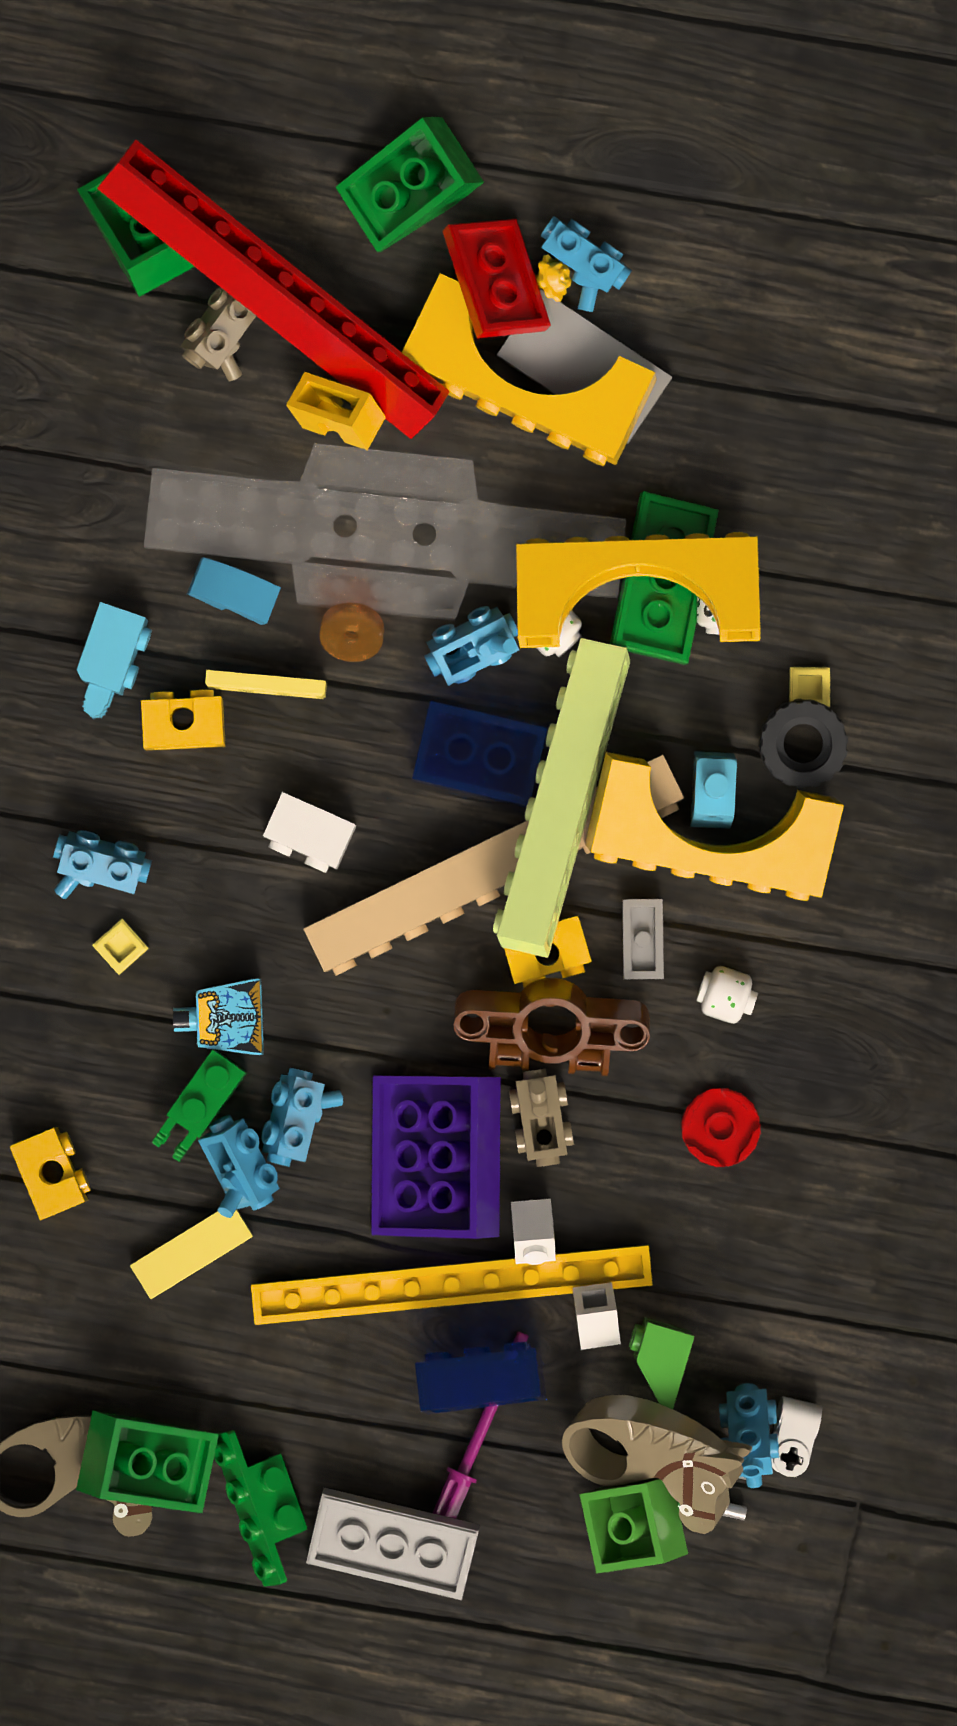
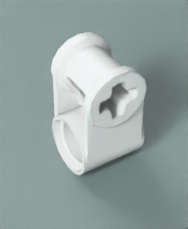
[772,1396,822,1477]

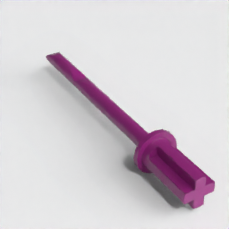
[433,1331,528,1519]

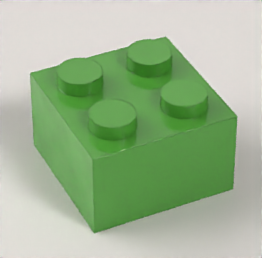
[580,1478,688,1574]

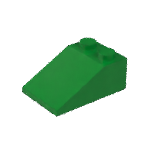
[335,117,484,253]
[77,172,195,297]
[76,1410,219,1513]

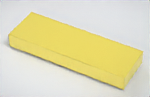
[205,670,327,699]
[130,1209,253,1299]

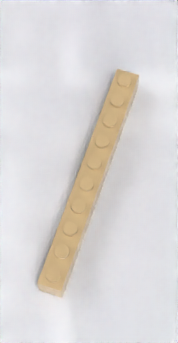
[304,755,684,976]

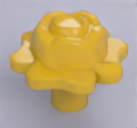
[535,254,572,302]

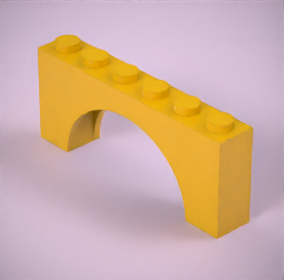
[402,273,657,466]
[516,532,760,648]
[585,752,844,901]

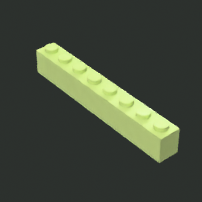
[493,638,630,958]

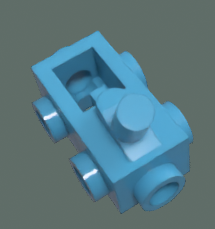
[541,216,632,312]
[424,606,519,686]
[53,830,152,899]
[262,1068,343,1167]
[198,1115,280,1218]
[719,1383,779,1488]

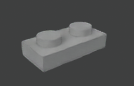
[622,899,664,979]

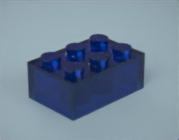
[412,701,547,808]
[415,1342,547,1414]

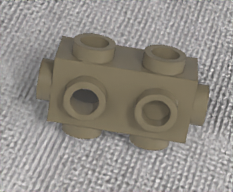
[180,287,256,381]
[509,1068,574,1167]

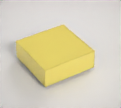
[789,667,830,708]
[93,919,149,975]

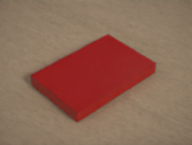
[443,219,551,338]

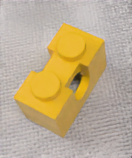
[286,372,386,450]
[141,690,225,751]
[504,916,592,988]
[10,1127,91,1220]

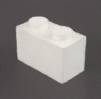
[263,792,356,873]

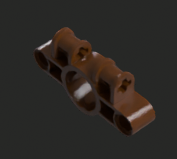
[453,978,650,1076]

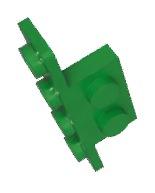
[214,1430,308,1587]

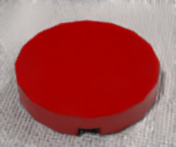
[681,1088,761,1167]

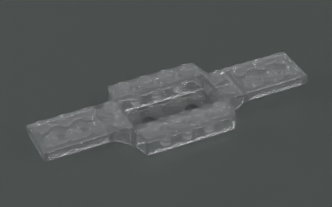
[144,443,626,621]

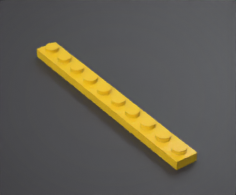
[251,1245,653,1325]

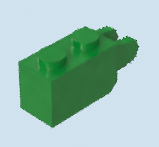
[152,1049,248,1162]

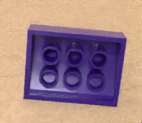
[372,1076,501,1239]

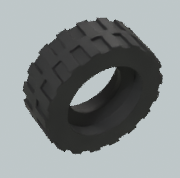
[759,699,848,788]

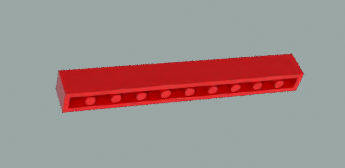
[97,139,450,439]

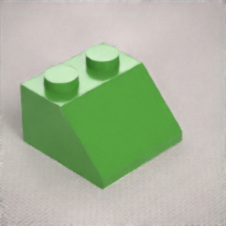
[629,1317,694,1409]

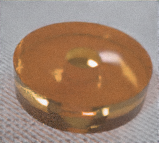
[320,602,384,662]

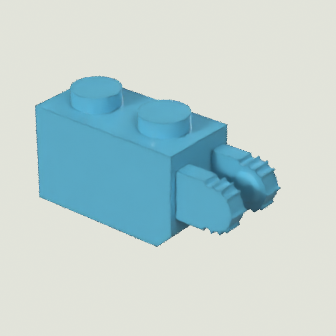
[77,602,152,719]

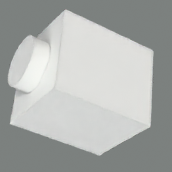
[511,1199,556,1265]
[572,1282,621,1350]

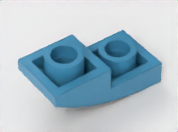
[187,557,281,625]

